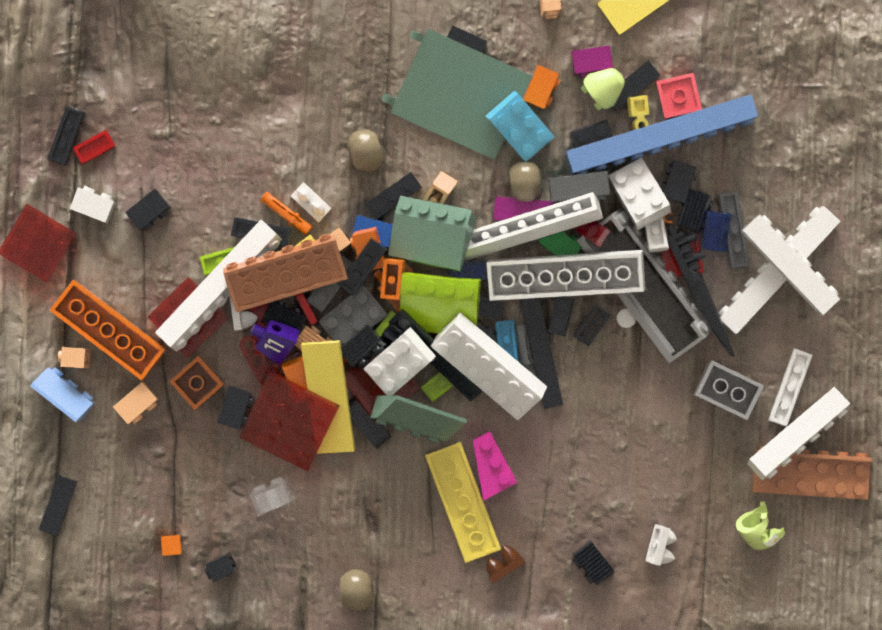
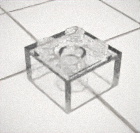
[249,476,296,516]

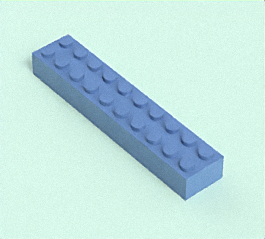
[564,94,758,176]

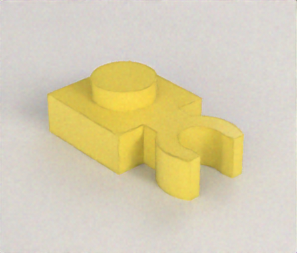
[627,95,649,130]

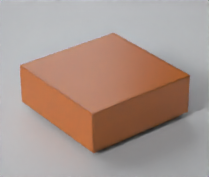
[161,535,182,556]

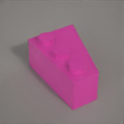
[473,431,517,501]

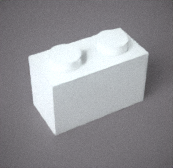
[70,186,116,224]

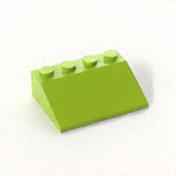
[400,272,481,333]

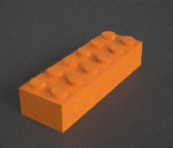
[49,280,167,381]

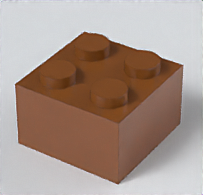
[169,356,226,410]

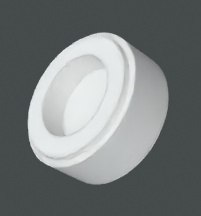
[616,309,636,328]

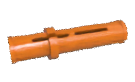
[260,191,313,236]

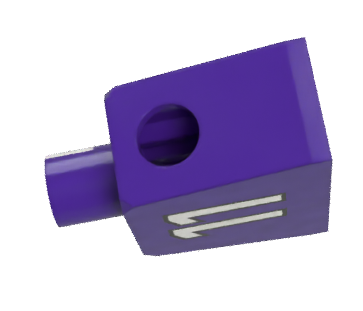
[250,320,300,365]

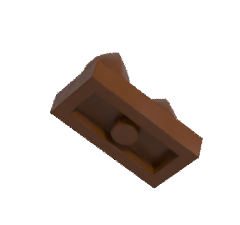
[487,544,525,583]

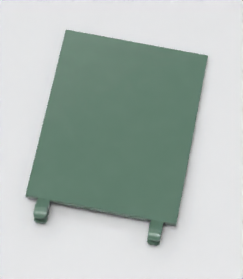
[382,29,532,160]

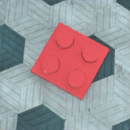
[656,73,702,119]

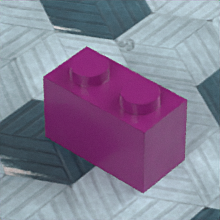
[571,45,613,78]

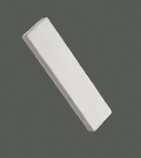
[768,348,812,427]

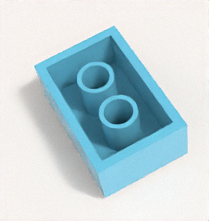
[486,91,555,162]

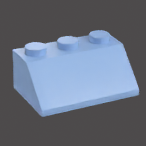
[30,367,95,422]

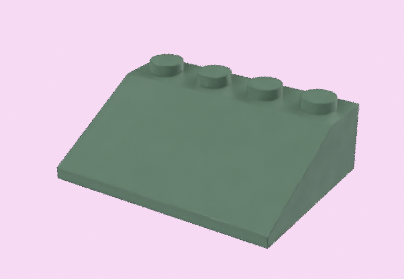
[388,196,477,272]
[370,396,467,444]

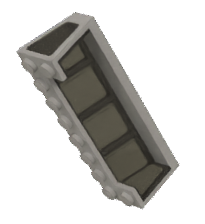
[577,207,712,363]

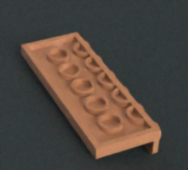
[223,234,348,312]
[752,446,872,500]

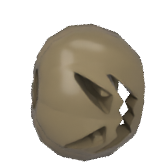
[347,129,383,172]
[509,161,543,202]
[340,569,374,612]

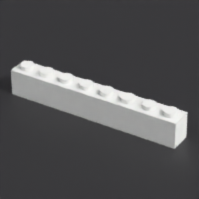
[464,192,603,262]
[719,206,841,335]
[155,220,282,352]

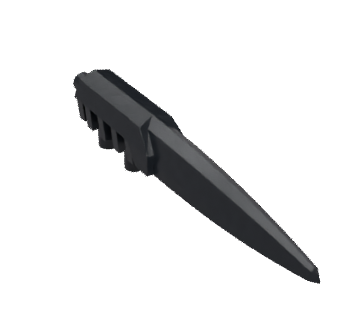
[667,225,735,357]

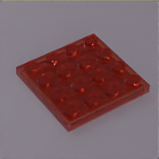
[239,371,340,472]

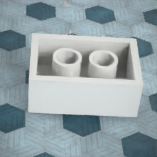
[608,157,671,230]
[364,327,436,396]

